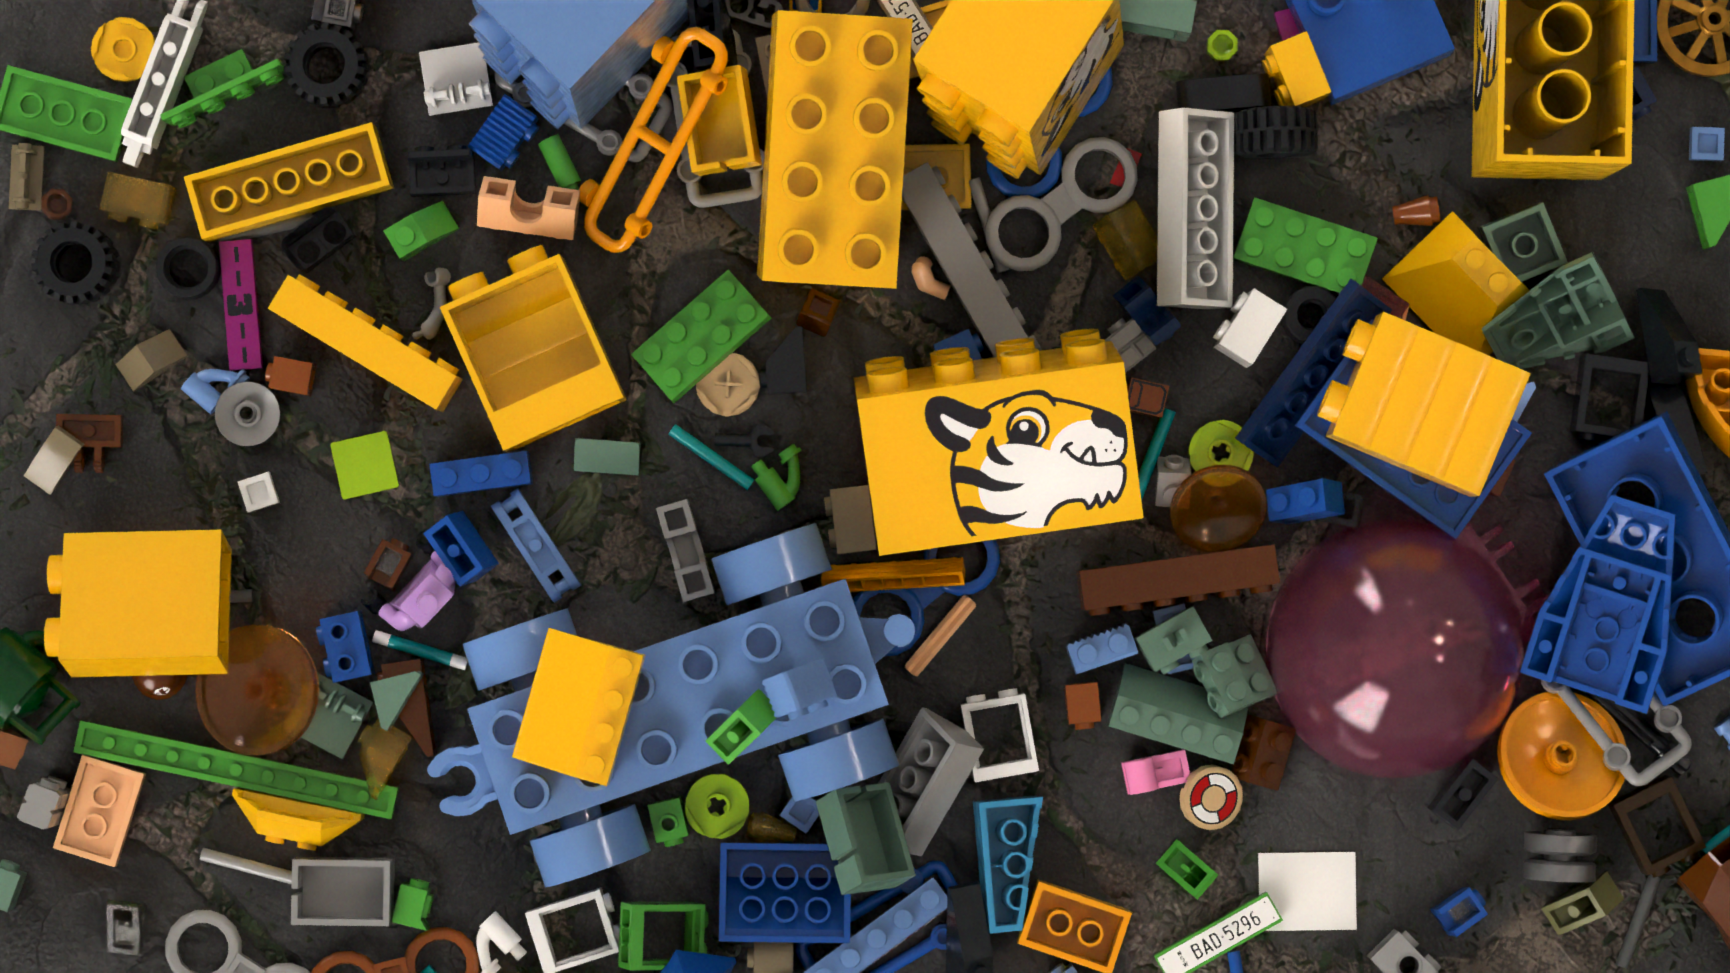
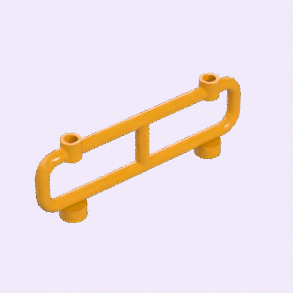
[579,27,728,253]

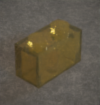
[99,172,177,230]

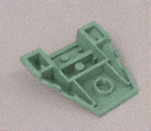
[1482,252,1635,369]

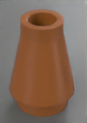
[1392,194,1441,226]

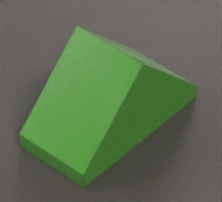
[1156,839,1218,900]

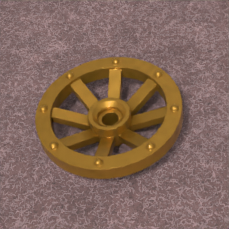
[1657,0,1730,77]

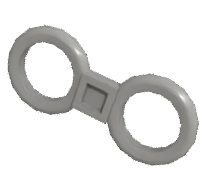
[985,137,1138,271]
[165,910,311,973]

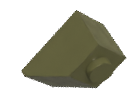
[1542,871,1624,936]

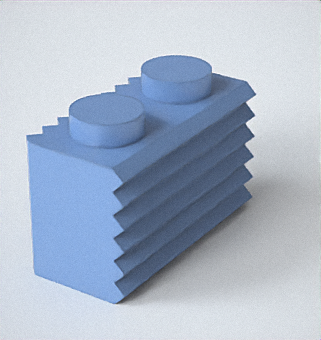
[1066,623,1138,674]
[762,658,837,720]

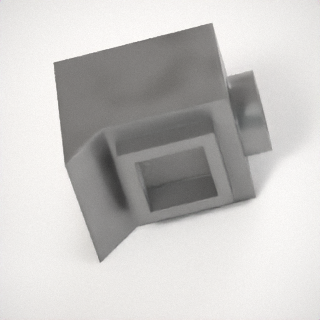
[311,0,363,31]

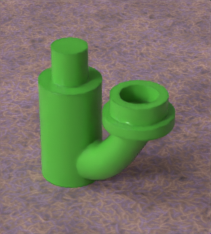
[751,444,802,511]

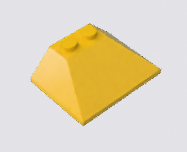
[1382,211,1530,355]

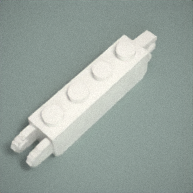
[121,0,208,168]

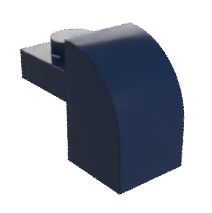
[1113,276,1181,346]

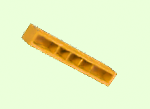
[821,557,966,592]

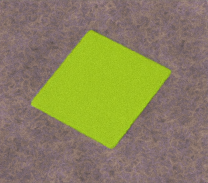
[330,431,399,499]

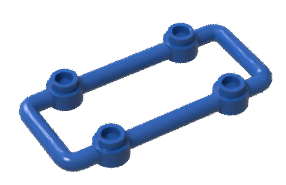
[795,860,958,973]

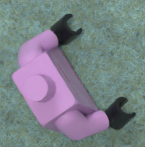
[361,531,456,631]

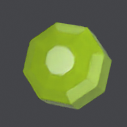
[1207,30,1238,61]

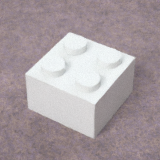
[1213,288,1287,368]

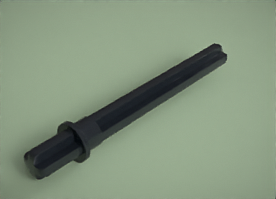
[1586,692,1692,776]

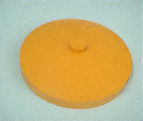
[1497,692,1626,820]

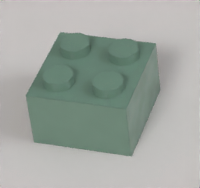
[1478,202,1568,282]

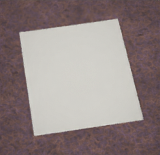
[1258,852,1357,931]

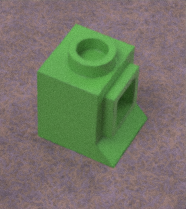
[391,878,434,931]

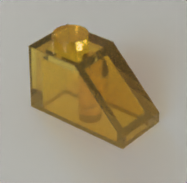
[358,718,412,800]

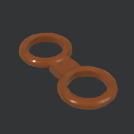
[311,927,480,973]

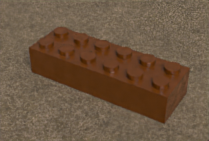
[1076,544,1280,616]

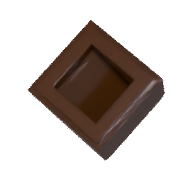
[796,288,841,337]

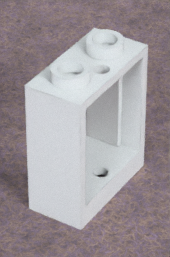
[960,688,1039,782]
[525,887,620,973]

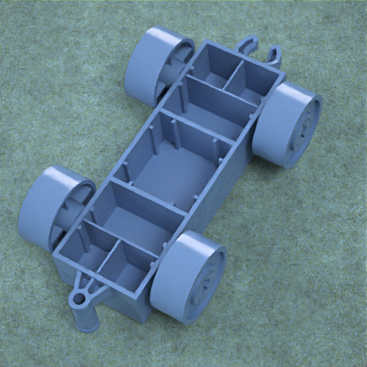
[427,523,915,887]

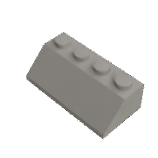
[878,707,984,856]

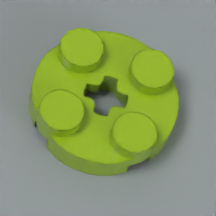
[1188,420,1254,485]
[685,774,750,839]

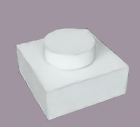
[238,472,280,513]

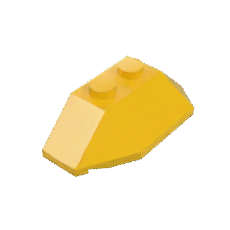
[232,787,365,851]

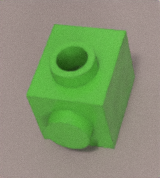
[647,796,690,847]

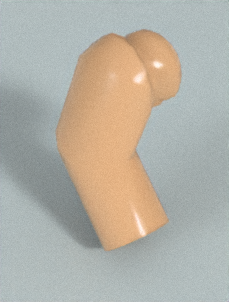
[911,256,951,300]

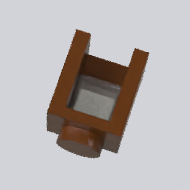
[364,538,413,592]

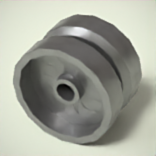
[1523,829,1597,882]

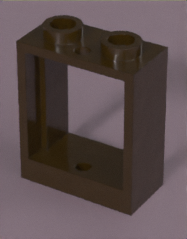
[1608,775,1706,878]

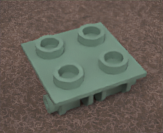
[286,672,373,759]

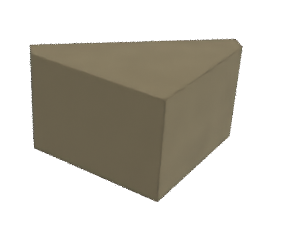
[115,329,188,392]

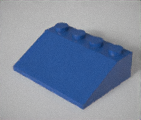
[719,843,851,943]

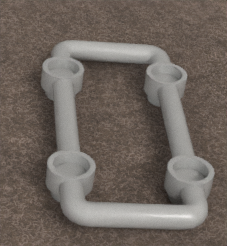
[667,29,764,208]
[494,72,673,162]
[1541,680,1692,786]

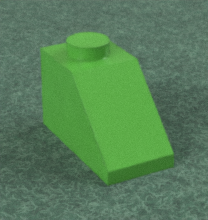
[1686,175,1730,250]
[383,201,459,262]
[705,688,776,765]

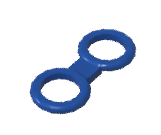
[986,67,1113,198]
[853,539,1000,657]

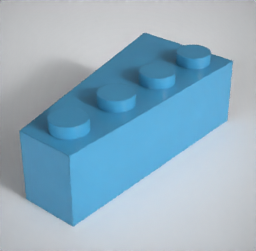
[973,795,1043,934]

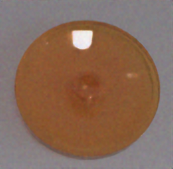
[195,625,319,755]

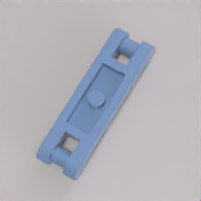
[491,488,581,603]

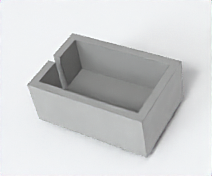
[291,857,395,926]

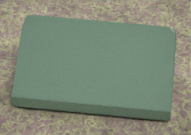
[574,438,641,476]

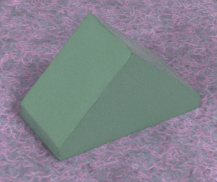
[370,671,424,731]

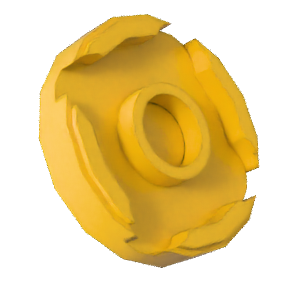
[91,17,155,82]

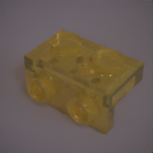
[1093,200,1158,280]

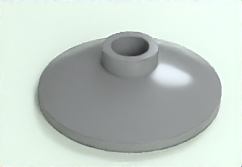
[215,381,280,446]

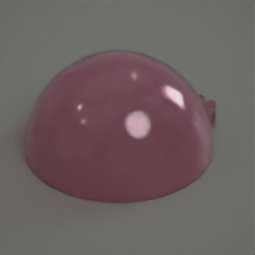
[1265,520,1549,779]

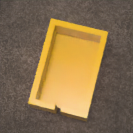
[677,65,762,176]

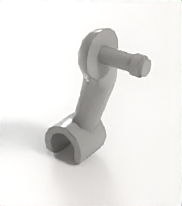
[412,268,451,340]

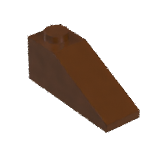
[377,658,437,757]

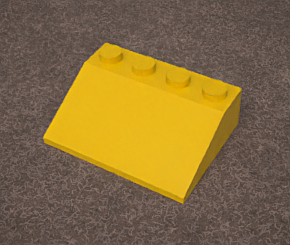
[512,628,646,786]

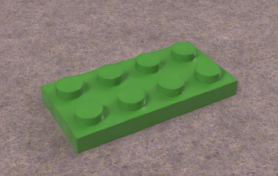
[0,65,133,163]
[1233,197,1378,295]
[631,269,772,403]

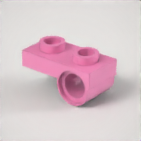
[1121,749,1190,795]

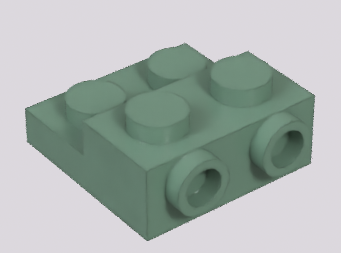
[1192,634,1279,719]

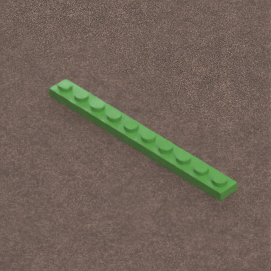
[73,720,399,819]

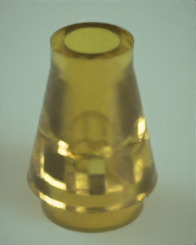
[746,811,797,844]

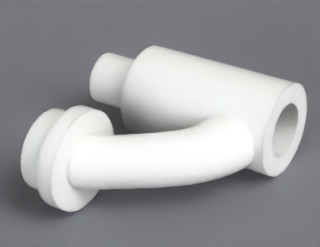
[476,911,527,973]

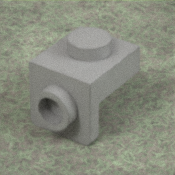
[1155,455,1191,508]

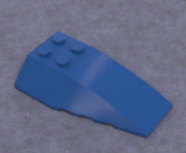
[1520,495,1676,714]

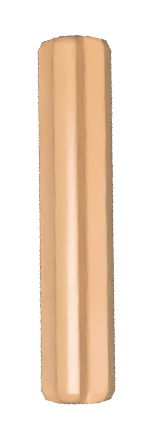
[905,595,976,676]

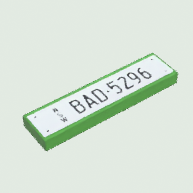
[1154,892,1283,973]

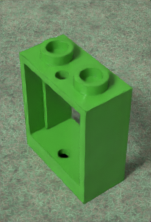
[618,902,708,971]

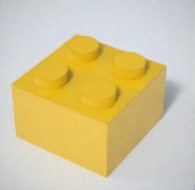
[1262,31,1332,107]

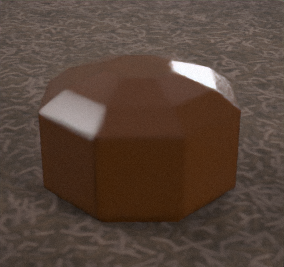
[41,189,72,220]

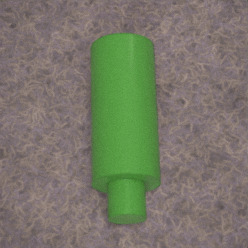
[538,134,581,190]

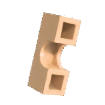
[477,176,580,240]

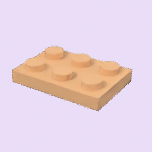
[53,755,146,867]

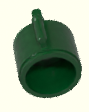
[0,627,81,745]

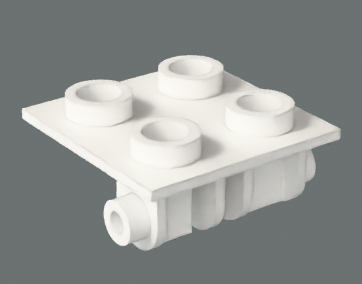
[419,42,493,116]

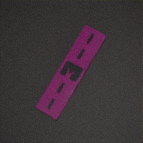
[219,239,263,371]

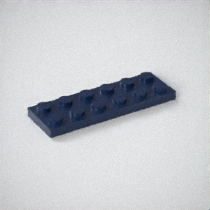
[1235,279,1392,468]

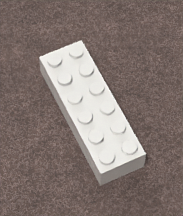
[1157,108,1234,309]

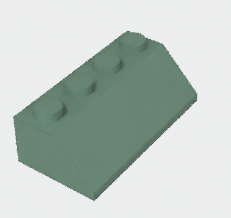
[1106,663,1248,765]

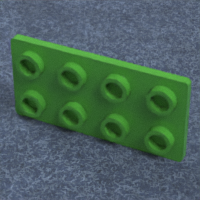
[160,49,286,128]

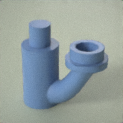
[181,369,250,414]

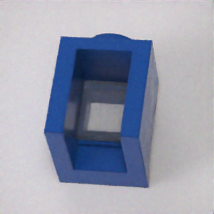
[1430,887,1488,937]

